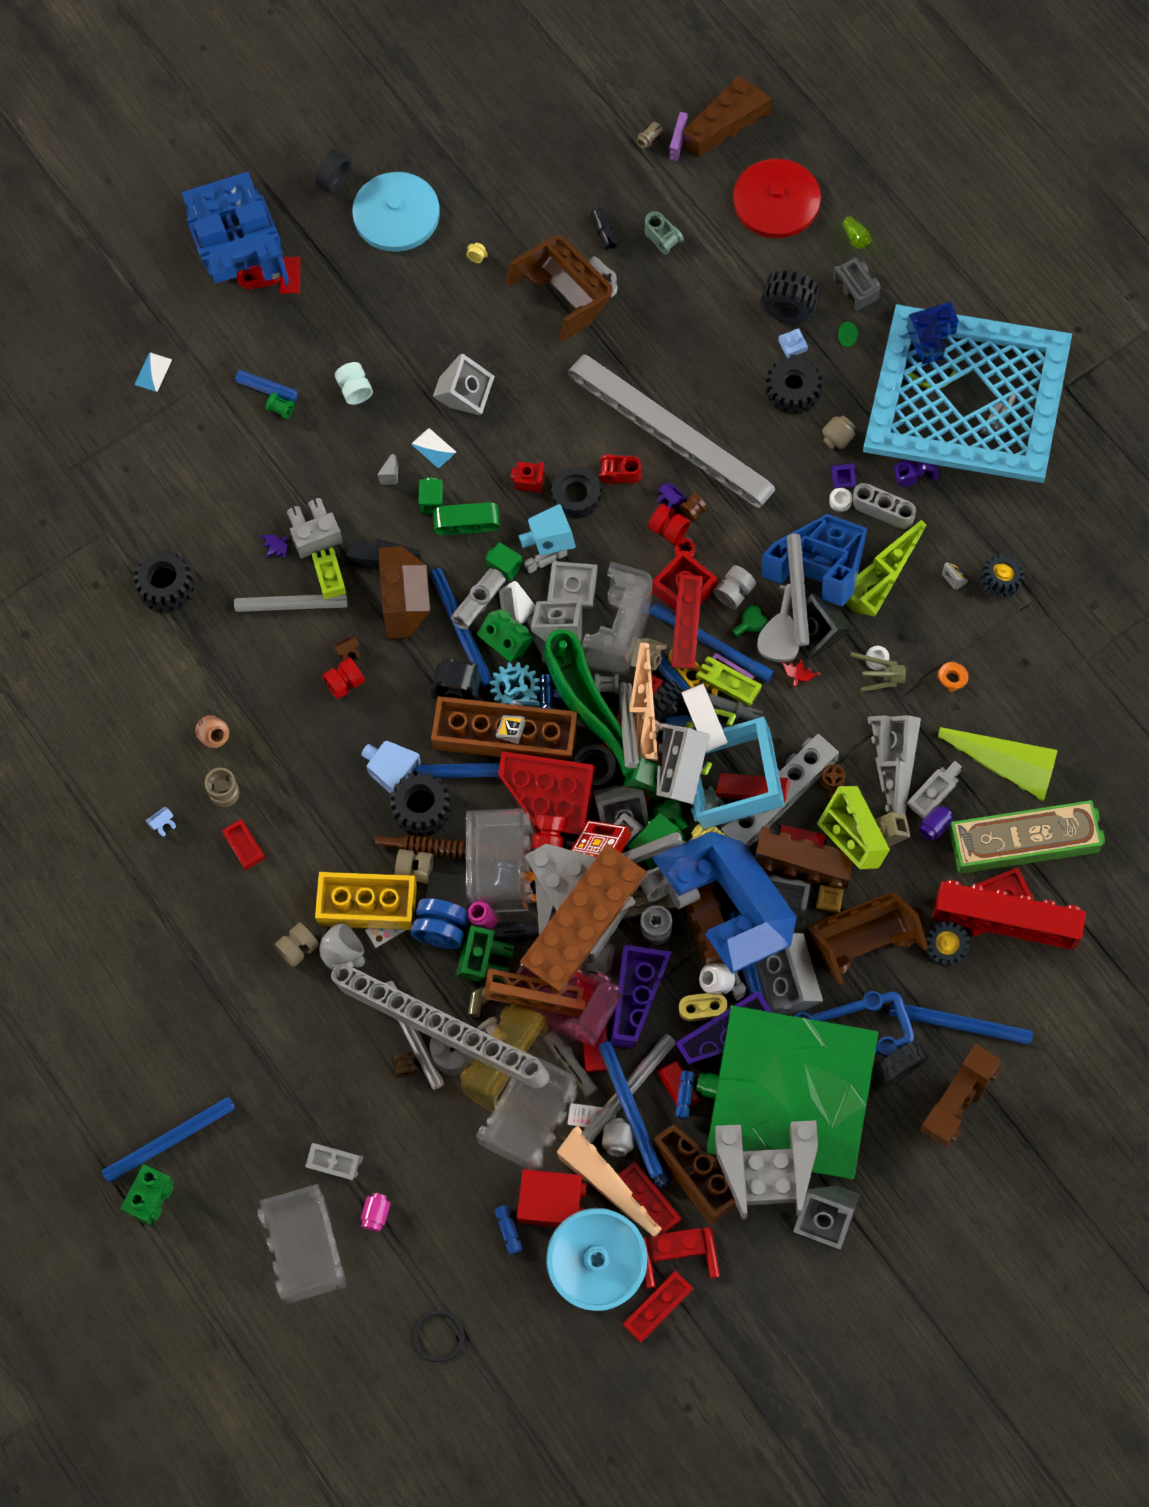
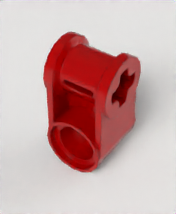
[598,454,642,484]

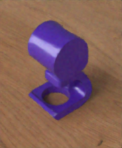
[893,460,939,487]

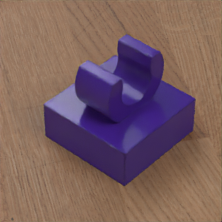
[657,483,688,509]

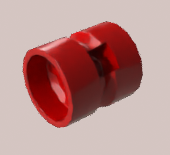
[648,504,690,545]
[322,657,365,700]
[531,815,565,849]

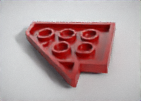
[498,751,595,836]

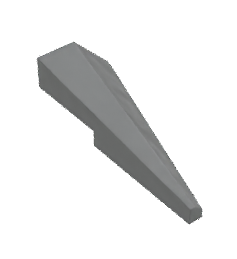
[868,715,921,815]

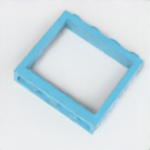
[691,717,785,829]

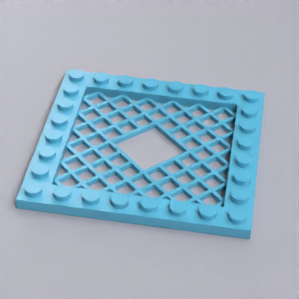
[863,305,1072,483]

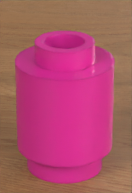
[468,902,497,930]
[360,1193,391,1232]

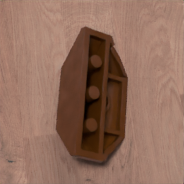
[379,546,430,639]

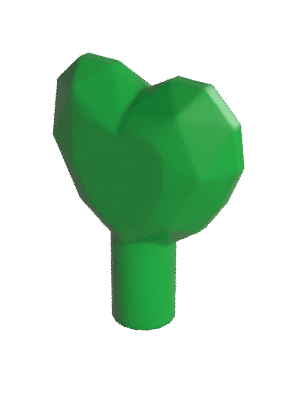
[731,605,769,638]
[653,798,689,832]

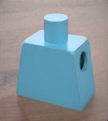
[519,504,576,555]

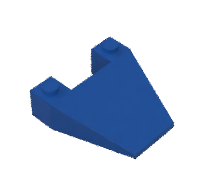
[762,514,867,606]

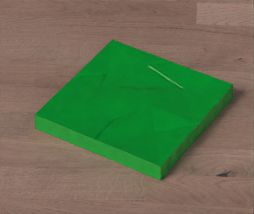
[706,1005,879,1179]

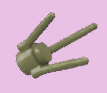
[850,652,906,692]

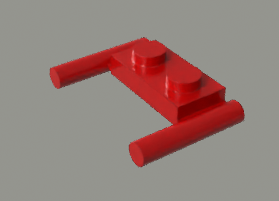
[643,1227,720,1289]

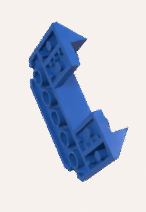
[653,831,796,974]

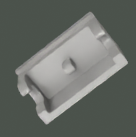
[305,1143,363,1180]

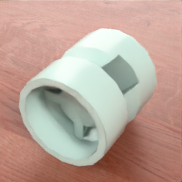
[335,362,373,405]

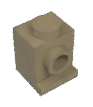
[630,638,667,671]

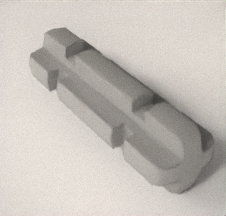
[524,550,567,573]

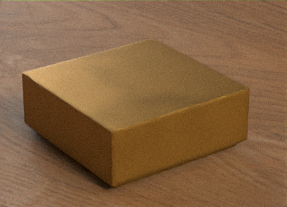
[816,885,844,914]

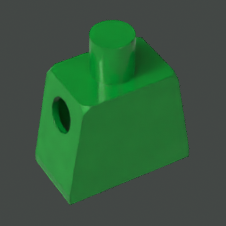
[623,757,662,800]

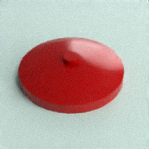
[733,159,821,238]

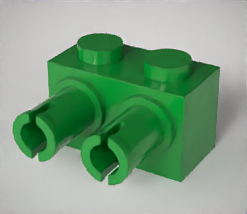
[456,925,514,982]
[120,1164,174,1226]

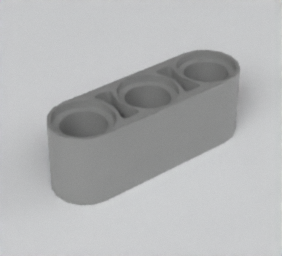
[852,483,916,529]

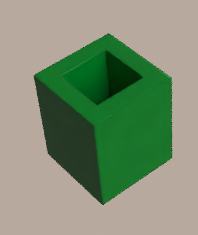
[419,477,444,514]
[485,542,523,583]

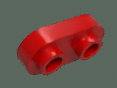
[237,265,281,289]

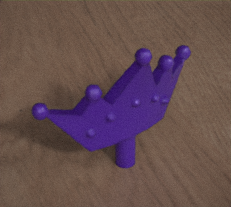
[259,535,289,558]

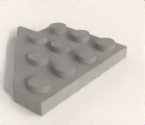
[525,844,636,914]

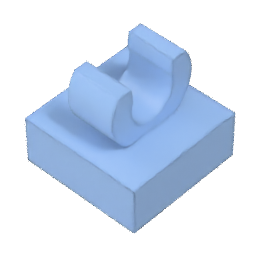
[778,329,808,358]
[146,807,176,836]

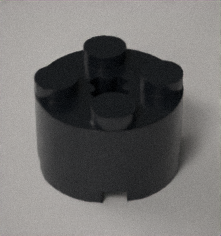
[431,658,482,701]

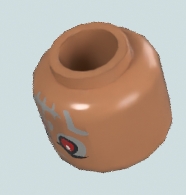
[195,715,229,748]

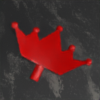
[781,659,820,687]

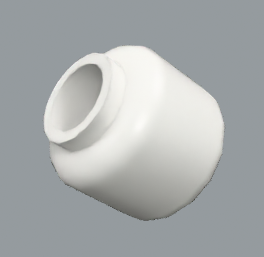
[699,963,735,995]

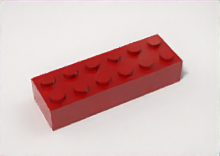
[932,880,1087,950]

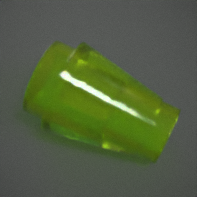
[842,217,871,249]

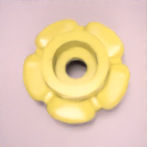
[466,243,488,263]

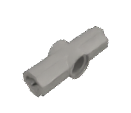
[451,569,506,630]

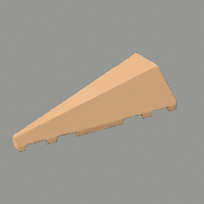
[629,643,658,764]
[557,1126,662,1237]

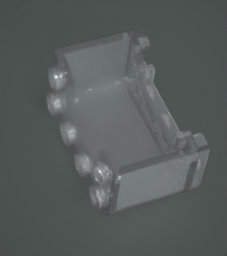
[582,562,652,675]
[466,808,533,912]
[476,1050,578,1170]
[257,1184,347,1304]

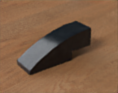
[347,538,422,570]

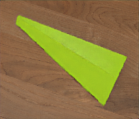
[845,520,926,616]
[938,727,1058,802]

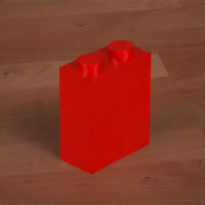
[517,1169,587,1227]

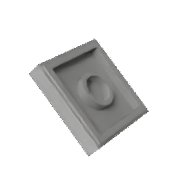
[547,561,598,610]

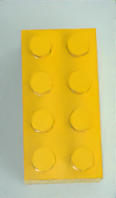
[315,872,417,930]

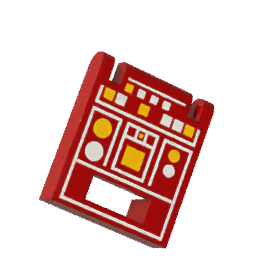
[571,820,631,857]

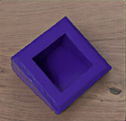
[830,463,856,489]

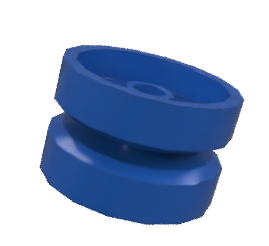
[410,898,469,949]

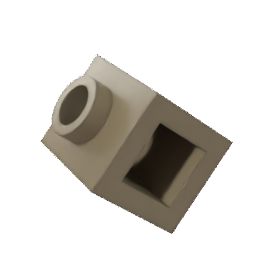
[875,812,911,847]

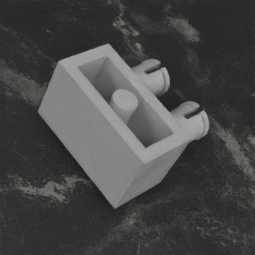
[287,498,343,559]

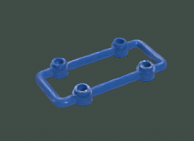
[794,991,914,1058]

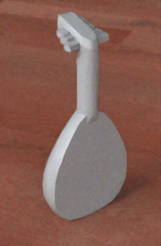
[757,584,799,662]

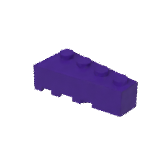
[610,945,671,1049]
[675,991,772,1064]

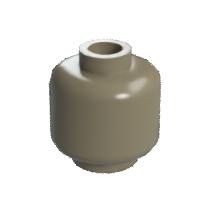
[822,415,855,449]

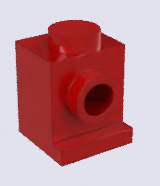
[511,462,545,493]

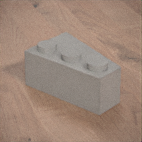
[657,723,710,804]

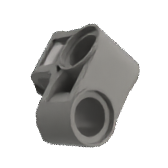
[640,867,700,909]

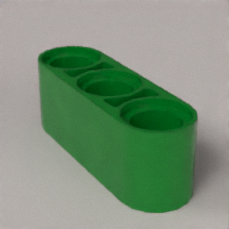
[433,502,500,535]

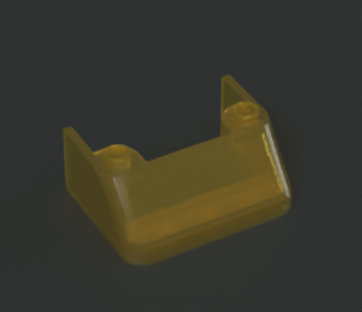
[460,1004,548,1114]

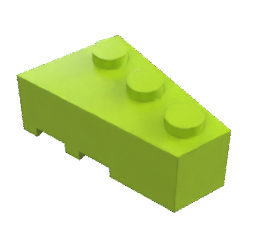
[817,786,890,869]

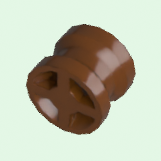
[678,493,707,522]
[821,764,846,792]

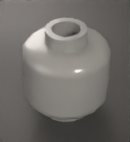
[602,1118,635,1157]

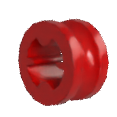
[675,538,695,558]

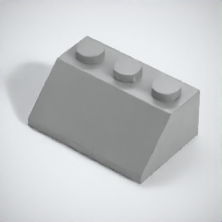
[755,933,823,1015]

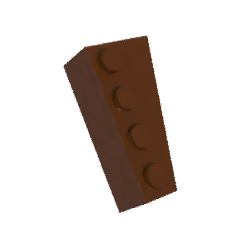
[683,75,772,157]
[755,826,853,889]
[684,882,726,967]
[652,1124,737,1226]

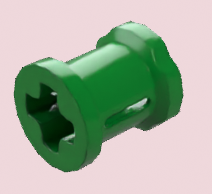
[265,393,295,420]

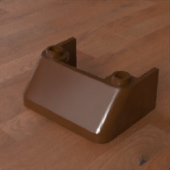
[505,236,612,342]
[809,893,928,984]

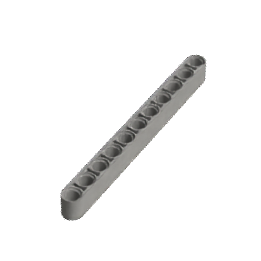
[568,355,775,508]
[331,964,549,1089]

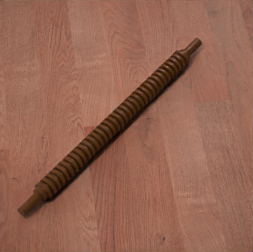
[375,834,647,871]

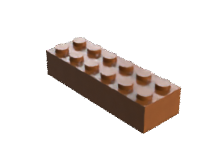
[431,696,578,762]
[520,844,647,994]

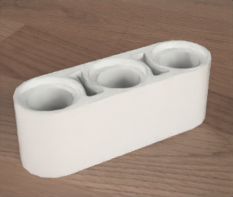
[681,684,728,752]

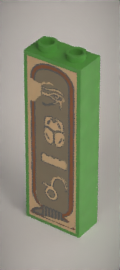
[949,800,1105,874]

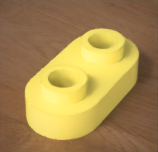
[679,993,727,1021]

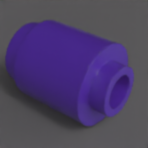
[918,806,953,842]

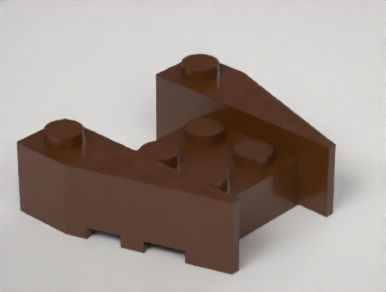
[920,1043,1002,1148]

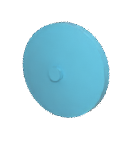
[353,172,440,252]
[546,1208,647,1311]

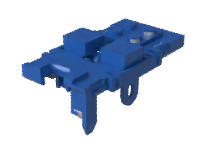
[181,172,289,287]

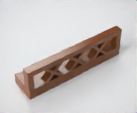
[484,969,586,1017]

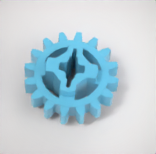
[490,662,540,705]

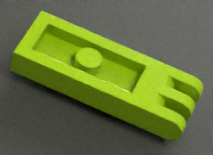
[311,547,346,600]
[695,656,762,707]

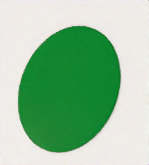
[838,321,858,347]

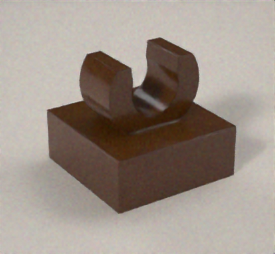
[332,636,360,661]

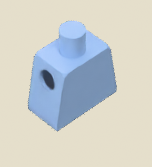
[361,741,421,794]

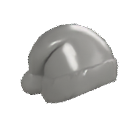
[319,923,365,970]

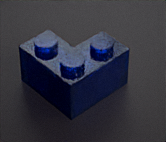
[906,301,959,365]

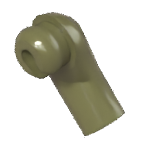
[468,985,490,1017]

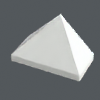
[499,581,535,625]

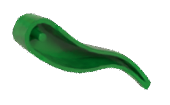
[544,629,633,776]

